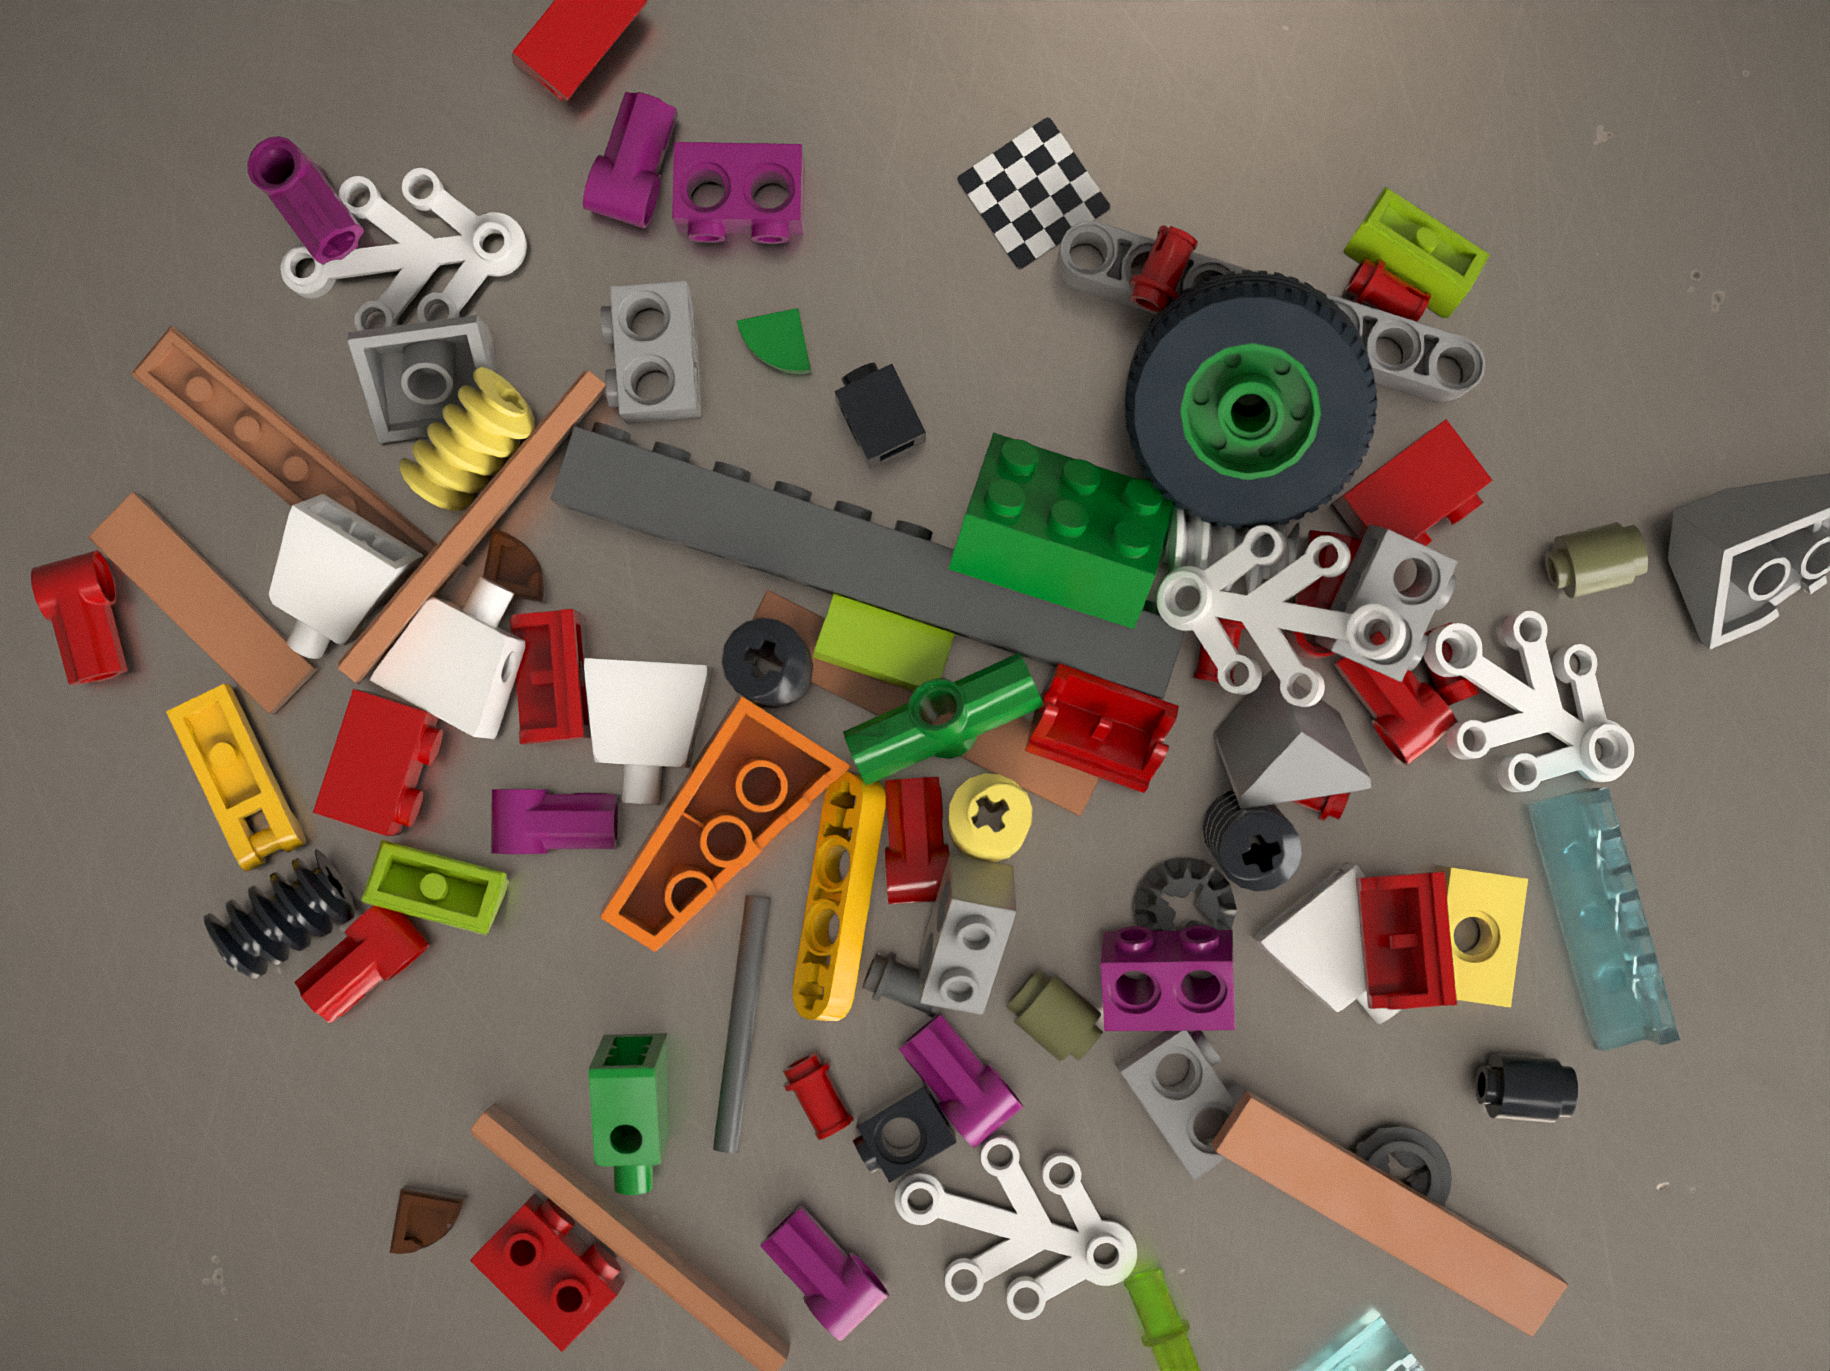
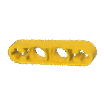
[792,772,886,1021]

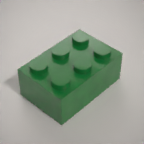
[948,432,1173,629]

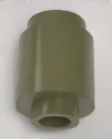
[1545,522,1648,598]
[1005,968,1103,1062]

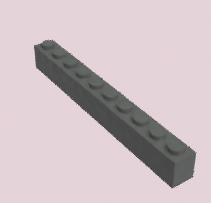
[550,422,1185,699]

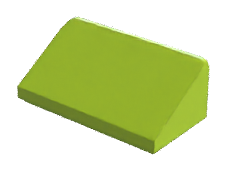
[1344,187,1490,318]
[361,839,509,936]

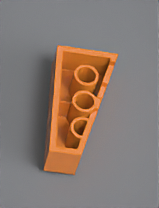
[600,694,851,952]

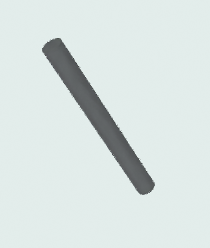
[713,895,771,1153]

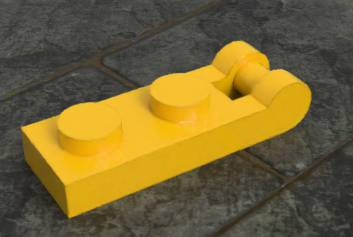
[166,684,306,872]

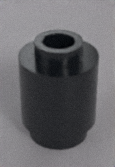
[1475,1054,1578,1123]

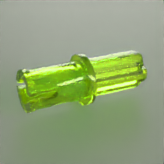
[1124,1267,1201,1371]

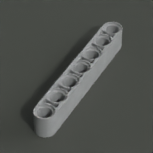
[1057,221,1486,403]

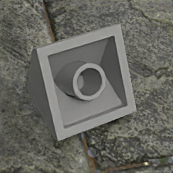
[347,315,498,444]
[1215,669,1371,809]

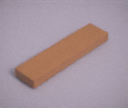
[88,492,318,714]

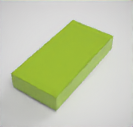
[813,593,955,691]

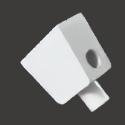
[268,494,424,659]
[370,576,525,739]
[584,658,712,805]
[1252,863,1401,1024]

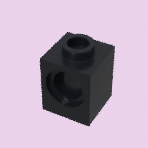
[834,362,926,468]
[853,1080,957,1183]

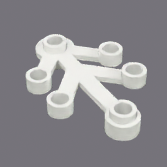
[280,168,527,331]
[1156,525,1406,707]
[1424,611,1634,792]
[895,1135,1137,1320]

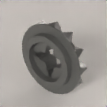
[1134,858,1237,931]
[1355,1125,1452,1206]

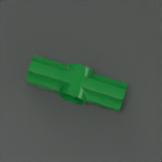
[843,652,1044,786]

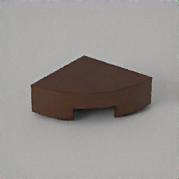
[483,528,547,604]
[389,1186,468,1254]

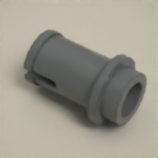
[862,951,939,1018]

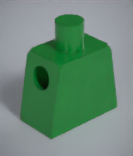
[588,1033,669,1195]

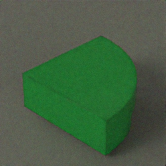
[736,308,812,374]

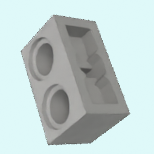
[600,281,702,423]
[1315,524,1458,682]
[919,854,1017,1015]
[1116,1031,1244,1180]

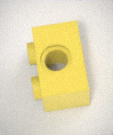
[1436,865,1528,1008]

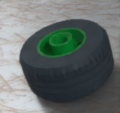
[1125,270,1377,529]

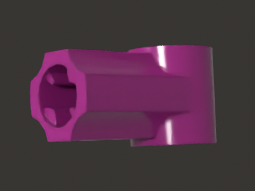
[583,91,678,228]
[247,136,364,265]
[491,789,619,854]
[898,1013,1024,1148]
[760,1205,890,1341]

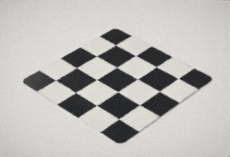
[958,117,1110,269]

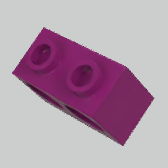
[672,142,805,244]
[1100,925,1235,1031]

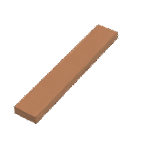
[131,326,466,598]
[337,370,606,685]
[752,589,1100,817]
[1211,1090,1568,1337]
[470,1104,790,1371]

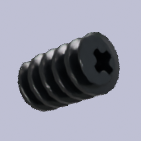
[722,618,813,708]
[1202,791,1302,892]
[203,849,355,979]

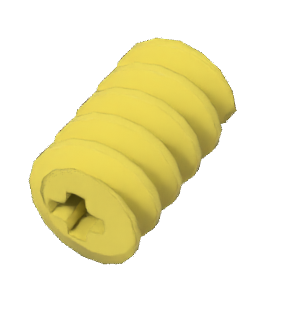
[399,367,536,511]
[948,773,1032,862]

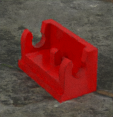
[512,0,648,101]
[509,609,591,745]
[1025,663,1179,793]
[1356,872,1457,1010]

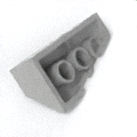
[1668,473,1830,650]

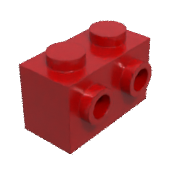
[1332,419,1493,563]
[313,689,443,836]
[470,1193,625,1352]

